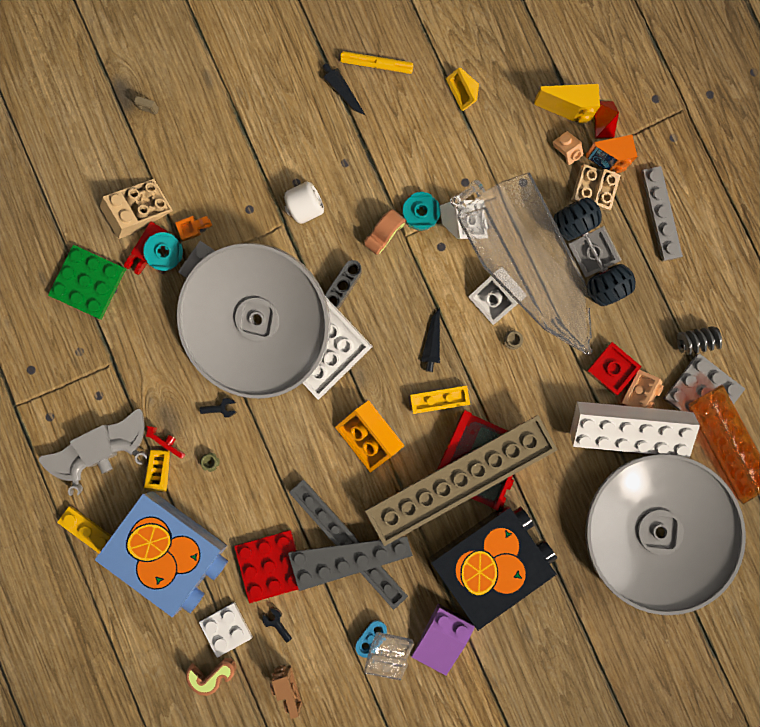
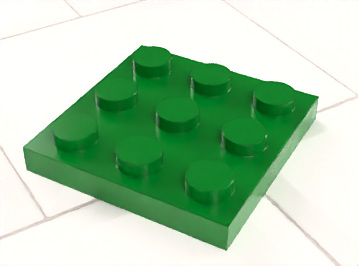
[48,245,126,320]

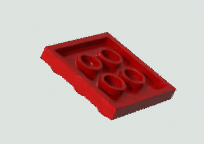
[234,530,299,603]

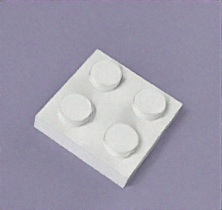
[199,602,253,658]

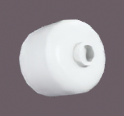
[284,182,324,224]

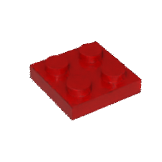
[586,342,642,396]

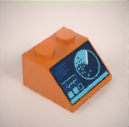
[586,135,638,173]

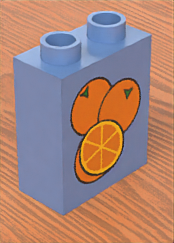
[95,491,228,617]

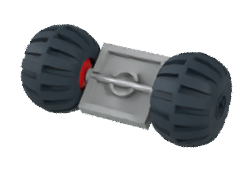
[554,197,636,306]

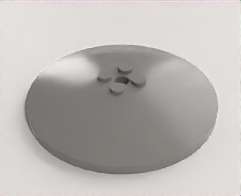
[177,243,330,399]
[585,454,746,615]

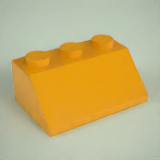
[335,400,404,473]

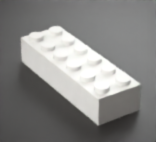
[570,401,700,458]

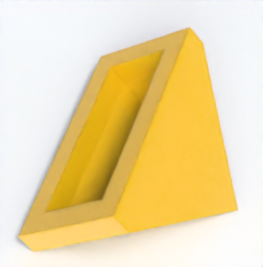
[446,68,479,111]

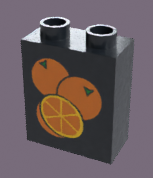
[429,504,558,631]

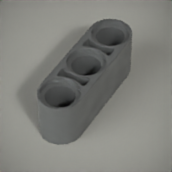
[325,260,362,309]

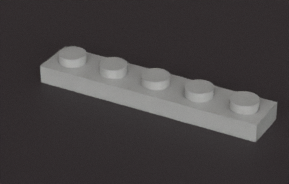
[641,166,683,262]

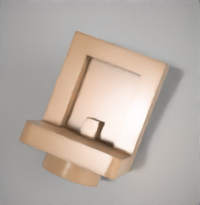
[553,131,584,165]

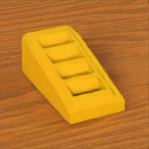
[144,450,170,492]

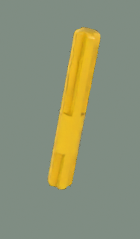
[340,51,413,74]

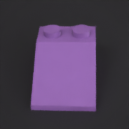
[411,604,475,675]

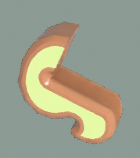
[364,209,406,255]
[186,658,237,696]

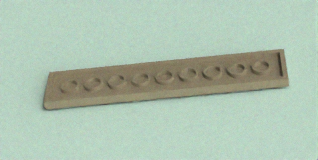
[365,415,557,546]

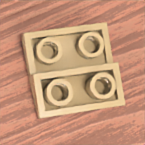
[571,164,621,211]

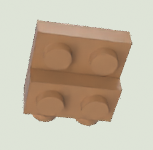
[270,665,302,719]

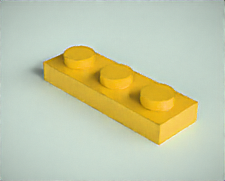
[410,386,470,414]
[57,506,112,553]

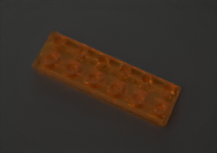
[688,384,760,504]

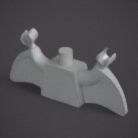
[39,409,147,496]

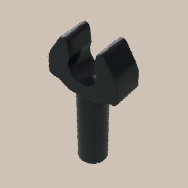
[200,398,237,418]
[263,607,292,643]

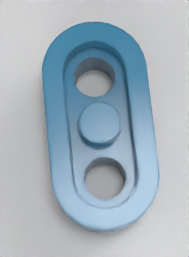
[356,620,387,658]

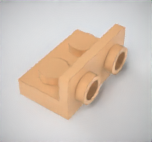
[622,370,664,408]

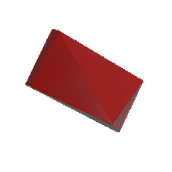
[594,101,619,139]

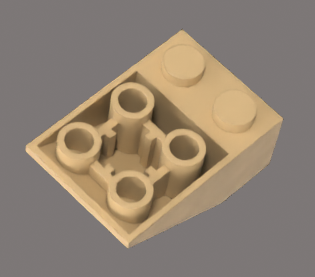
[100,179,173,239]

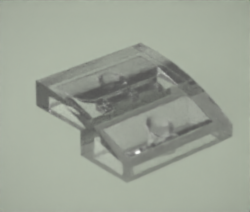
[364,632,414,680]

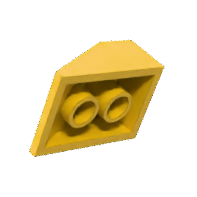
[534,84,600,123]

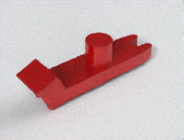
[145,426,186,459]

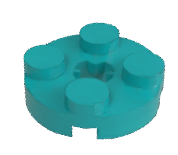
[403,192,441,231]
[143,232,183,271]

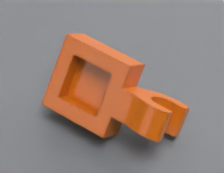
[175,216,212,242]

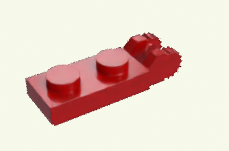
[124,222,168,275]

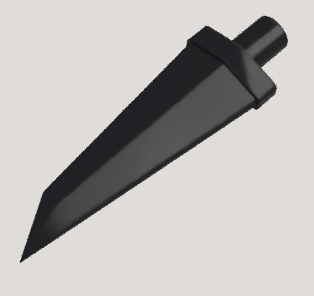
[322,63,366,116]
[421,308,440,372]

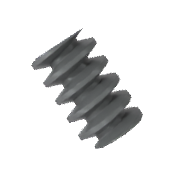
[677,326,722,355]

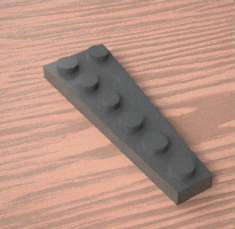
[288,536,413,591]

